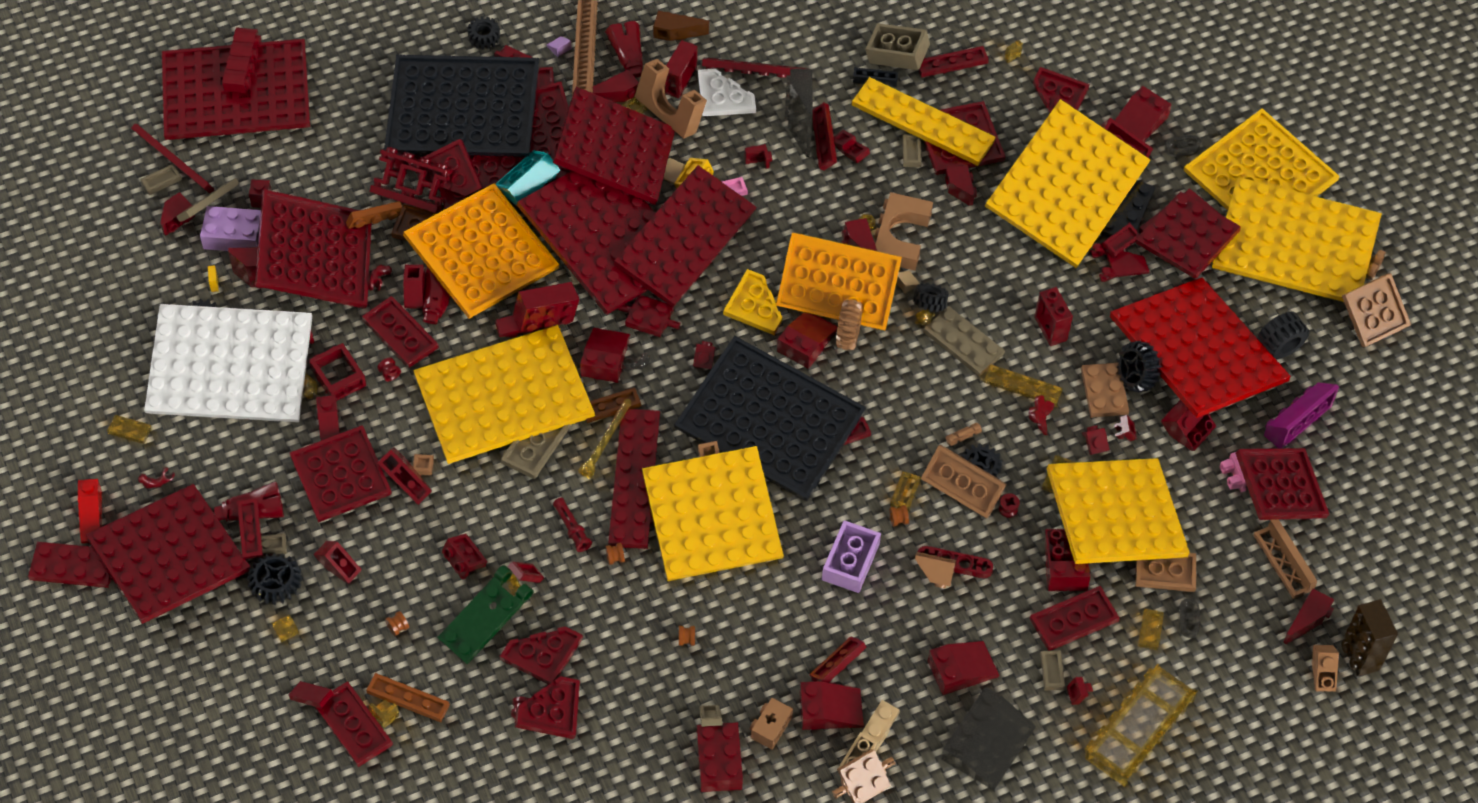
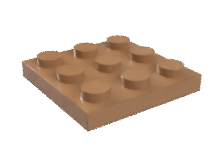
[1342,273,1411,347]

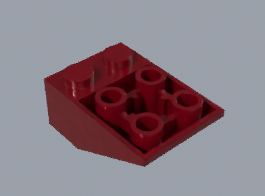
[1045,529,1090,591]

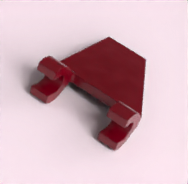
[1090,243,1150,282]

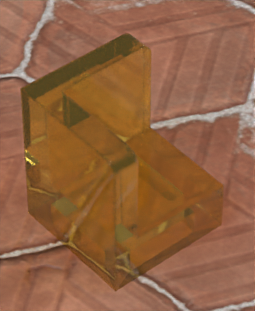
[368,699,399,728]

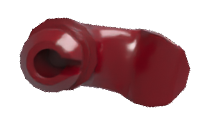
[368,264,392,291]
[138,467,175,488]

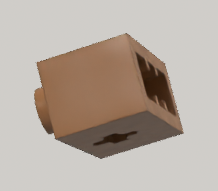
[750,698,793,750]

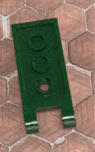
[437,565,534,665]

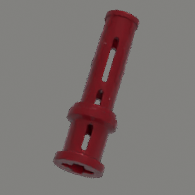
[553,497,592,552]

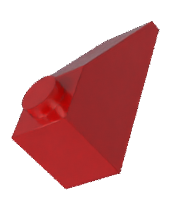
[78,479,102,543]

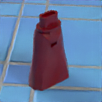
[605,21,643,78]
[423,266,451,325]
[214,481,284,522]

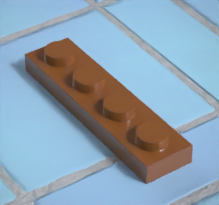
[366,673,450,722]

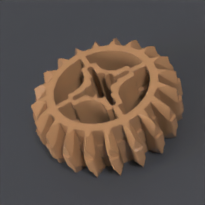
[836,299,863,350]

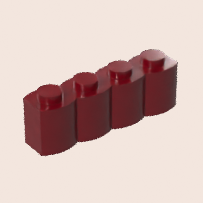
[222,27,261,93]

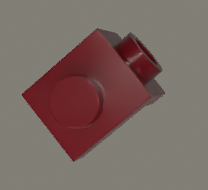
[744,144,772,169]
[693,341,717,370]
[1082,425,1110,455]

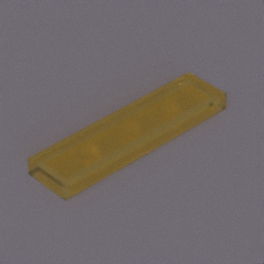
[984,364,1063,406]

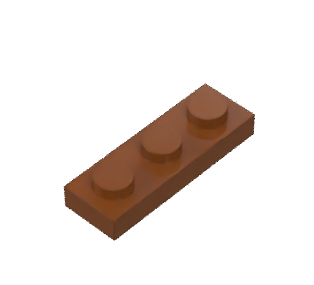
[346,201,402,228]

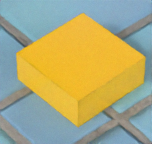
[208,265,219,292]

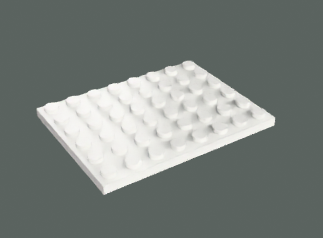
[144,304,312,422]

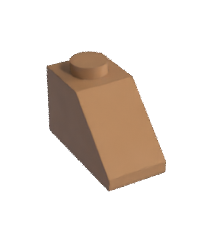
[915,552,956,588]

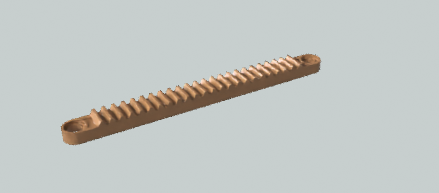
[572,0,598,95]

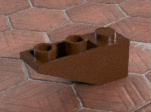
[653,11,710,41]

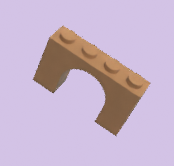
[635,59,707,139]
[874,192,933,271]

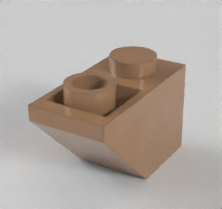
[1312,645,1339,692]

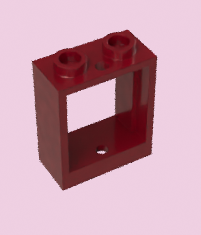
[664,40,698,99]
[1034,287,1073,347]
[309,343,367,401]

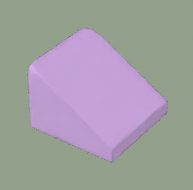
[547,36,572,57]

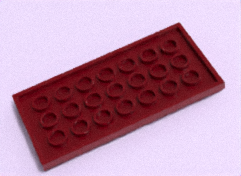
[613,165,757,308]

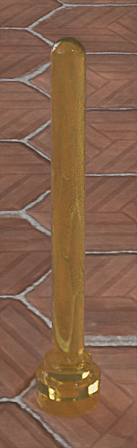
[578,399,631,479]

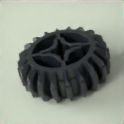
[1116,341,1162,393]
[247,552,302,605]

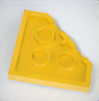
[723,269,782,335]

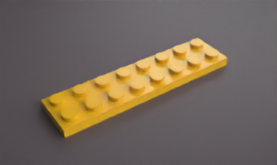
[852,77,995,166]

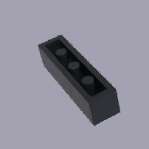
[853,67,898,87]

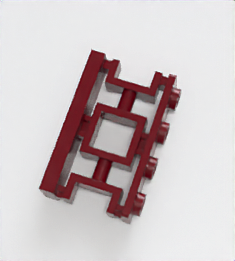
[369,147,453,213]

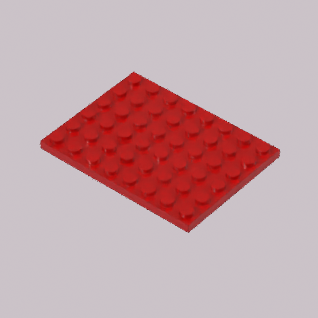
[1110,277,1291,418]

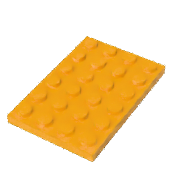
[776,232,902,330]

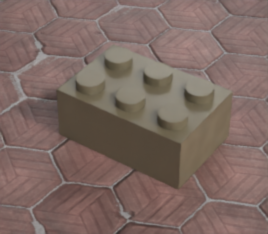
[865,23,930,70]

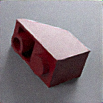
[945,165,977,206]
[160,192,195,236]
[403,265,426,309]

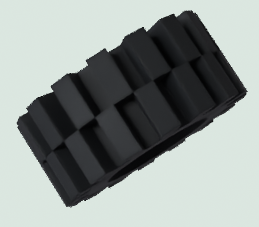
[468,16,500,50]
[913,283,949,312]

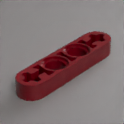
[917,546,993,578]

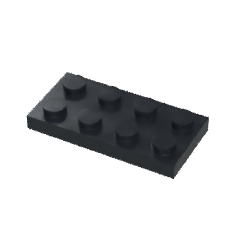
[1100,180,1155,237]

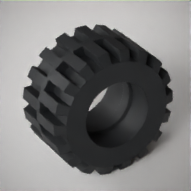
[1257,311,1310,360]

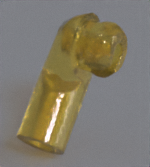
[304,373,318,399]

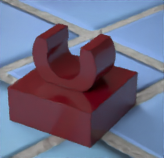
[1114,415,1137,442]
[1066,677,1093,705]

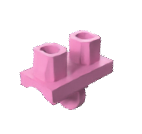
[1220,452,1247,492]

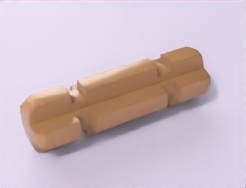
[946,423,982,446]

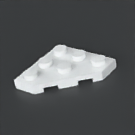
[698,69,756,116]

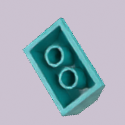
[495,150,560,205]

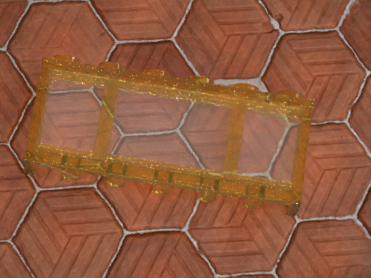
[1085,664,1198,787]

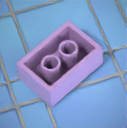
[200,206,261,251]
[822,520,881,593]

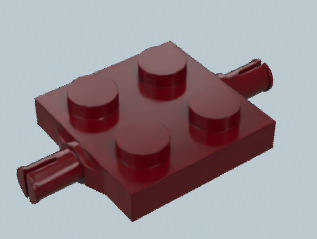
[618,295,681,337]

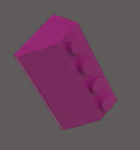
[1264,382,1339,448]

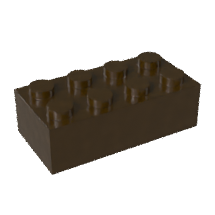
[1341,599,1398,677]

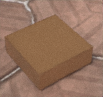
[413,454,434,475]

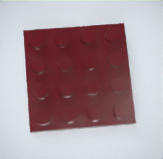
[923,101,1006,175]
[1136,191,1241,279]
[289,425,392,523]
[1235,448,1329,520]

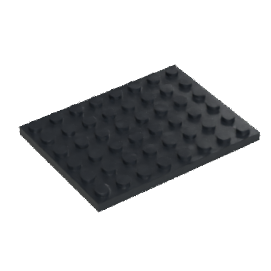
[384,54,540,157]
[674,336,866,501]

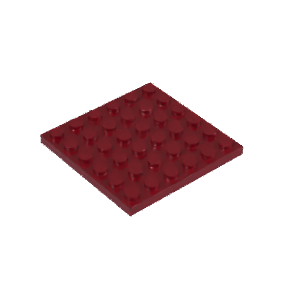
[553,86,675,205]
[255,189,372,309]
[86,484,250,624]

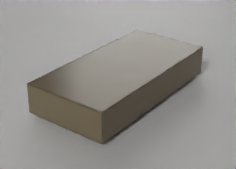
[902,134,921,167]
[140,164,182,195]
[1040,650,1065,691]
[699,705,722,727]

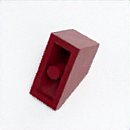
[313,541,362,584]

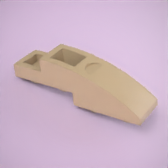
[839,700,900,768]

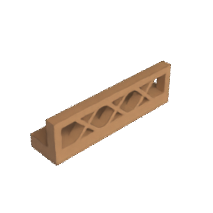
[1253,519,1318,599]

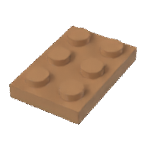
[1081,363,1129,418]
[1135,553,1196,592]

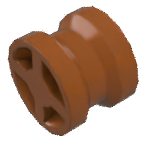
[889,505,909,527]
[605,543,625,565]
[385,611,410,636]
[679,626,695,646]

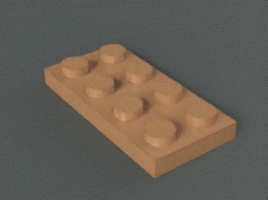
[921,445,1007,518]

